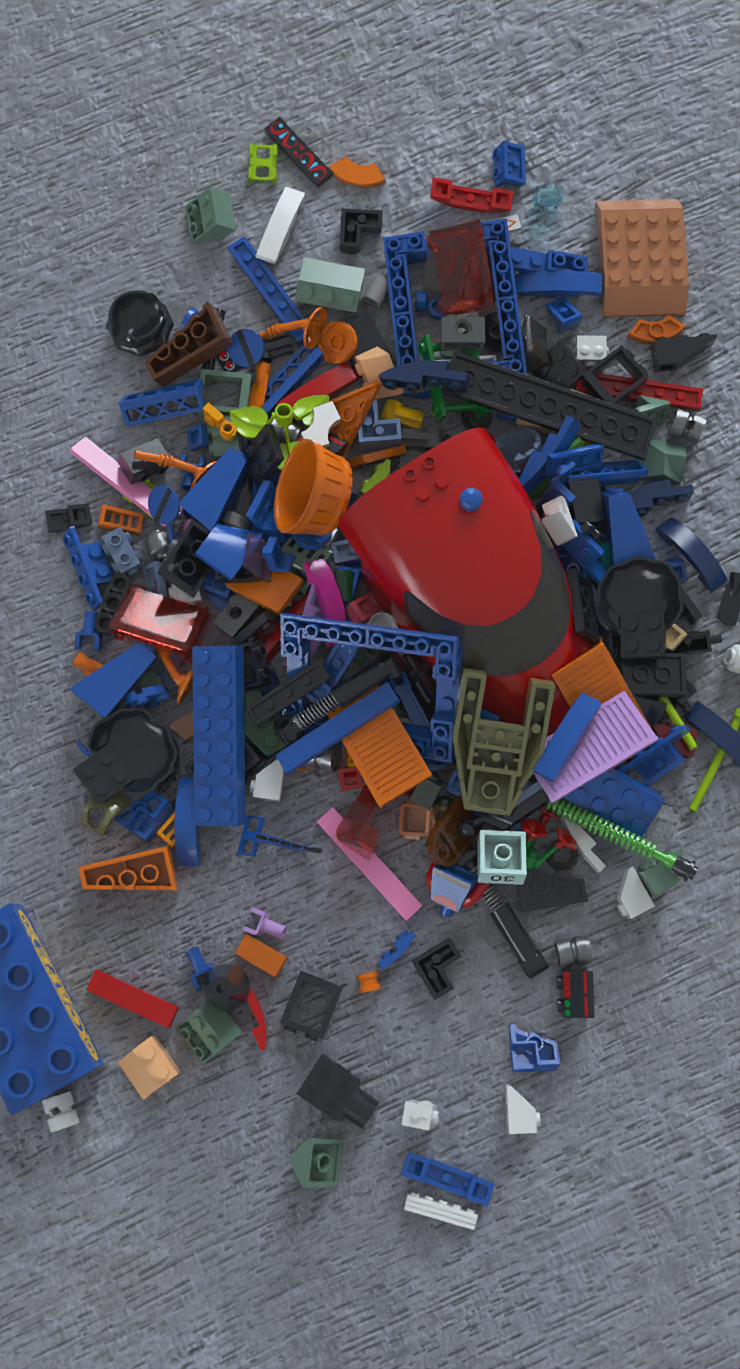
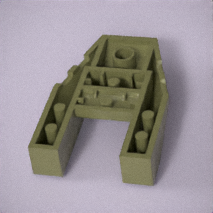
[453,668,555,816]

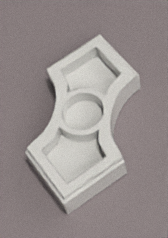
[301,401,341,448]

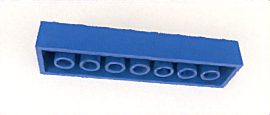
[192,646,246,826]

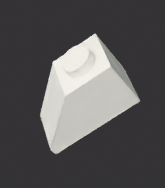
[250,759,285,802]
[617,866,655,919]
[505,1084,540,1134]

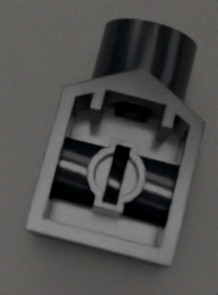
[296,1053,379,1129]

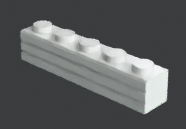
[404,1192,478,1230]

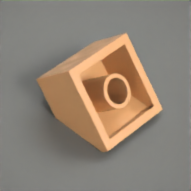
[355,347,404,399]
[117,1035,181,1100]

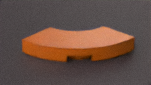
[329,157,385,188]
[627,315,686,345]
[347,445,407,468]

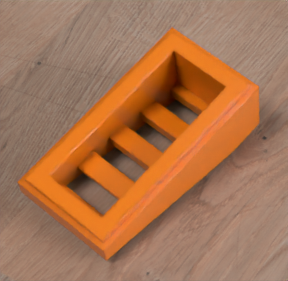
[97,504,145,535]

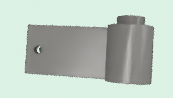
[334,260,389,309]

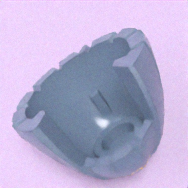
[495,427,542,477]

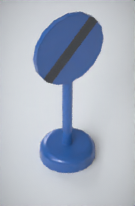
[181,308,264,367]
[148,485,180,544]

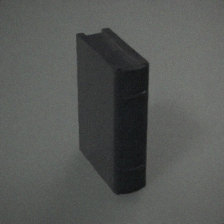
[342,310,393,378]

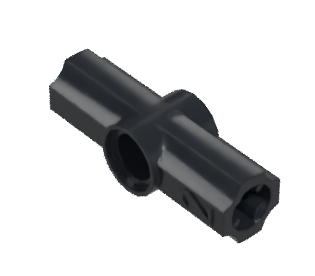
[397,652,437,705]

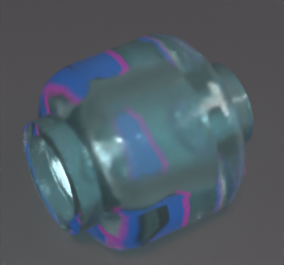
[532,182,563,212]

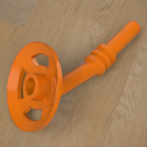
[259,307,327,349]
[134,450,217,490]
[150,620,193,705]

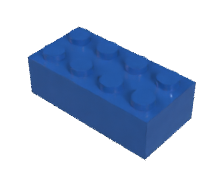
[563,768,664,839]

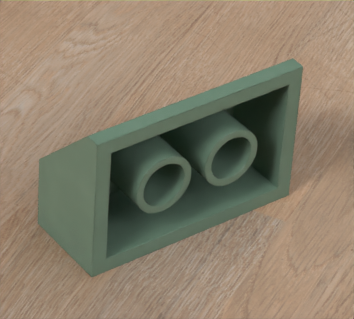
[295,258,366,313]

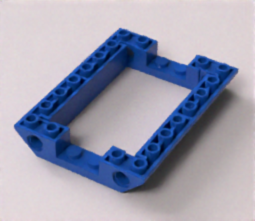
[383,218,527,400]
[281,613,463,763]

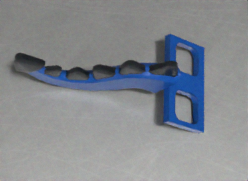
[237,815,322,857]

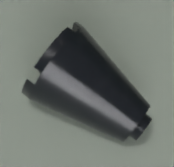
[204,964,250,1010]

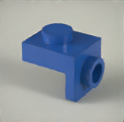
[262,537,295,572]

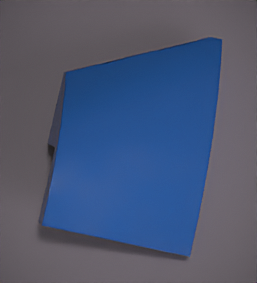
[246,480,290,543]
[195,524,264,581]

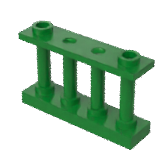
[418,330,491,423]

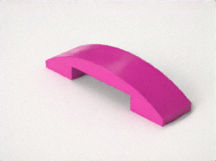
[303,559,346,648]

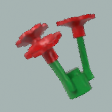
[521,808,577,870]

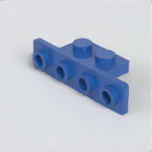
[536,461,576,516]
[544,516,607,584]
[63,526,114,611]
[615,725,691,786]

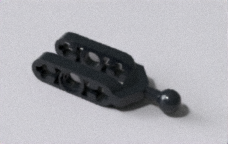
[459,773,550,837]

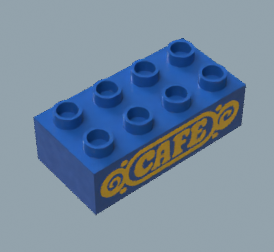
[0,903,105,1116]

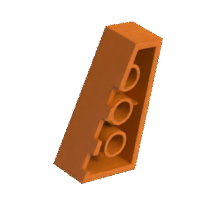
[78,845,179,890]

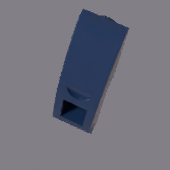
[379,361,470,393]
[630,479,694,517]

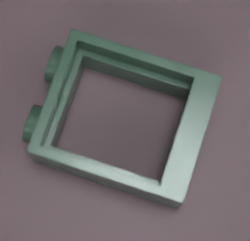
[193,369,253,417]

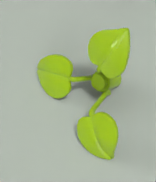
[230,395,330,470]

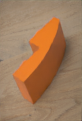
[235,933,288,977]

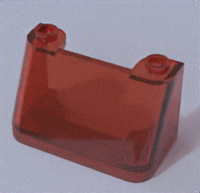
[426,218,495,316]
[108,584,212,663]
[336,784,416,861]

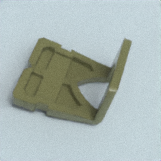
[80,792,130,836]

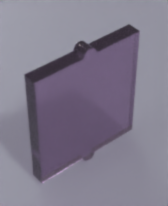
[243,532,272,583]

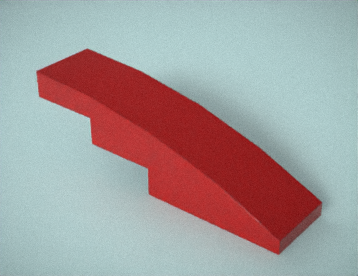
[276,362,359,420]
[86,969,179,1028]

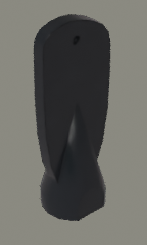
[718,572,740,626]

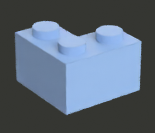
[358,400,402,451]

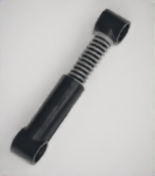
[273,650,406,746]
[456,844,549,980]

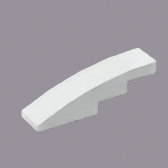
[256,187,305,264]
[556,798,606,873]

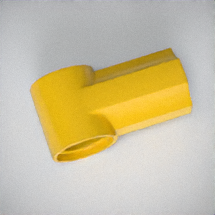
[380,399,425,429]

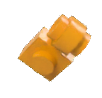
[203,402,237,441]

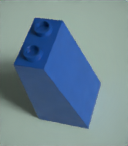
[179,447,250,532]
[602,487,656,566]
[70,642,157,718]

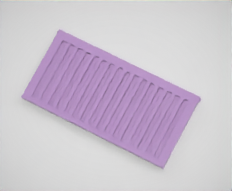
[533,691,658,804]

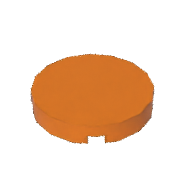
[319,321,357,364]

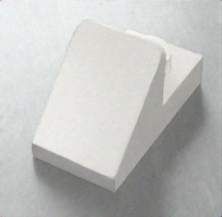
[541,496,578,546]

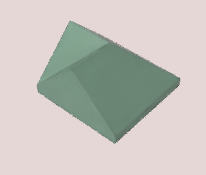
[639,440,687,485]
[289,1138,344,1188]

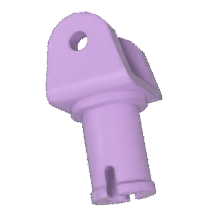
[243,907,287,940]

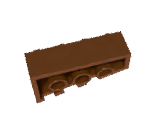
[145,301,234,387]

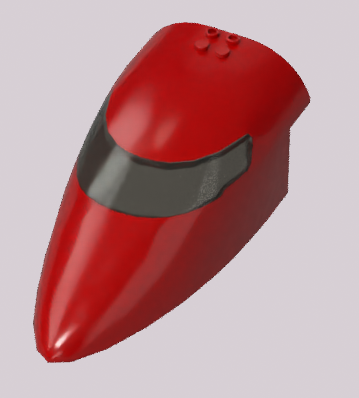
[338,428,593,737]

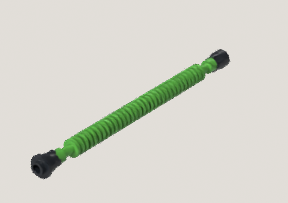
[452,759,698,882]

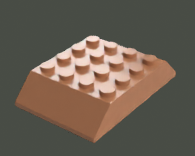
[596,199,689,318]

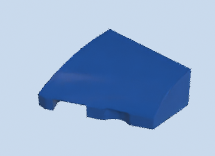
[114,791,175,843]
[509,1024,560,1072]

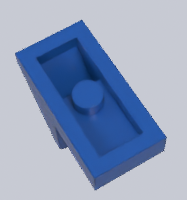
[546,297,582,334]

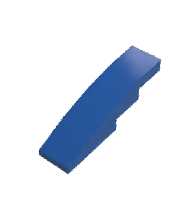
[515,271,603,299]
[519,416,581,495]
[534,692,602,782]

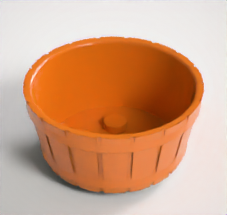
[274,439,352,536]

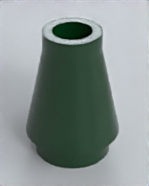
[334,570,354,602]

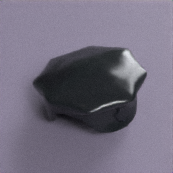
[106,290,174,357]

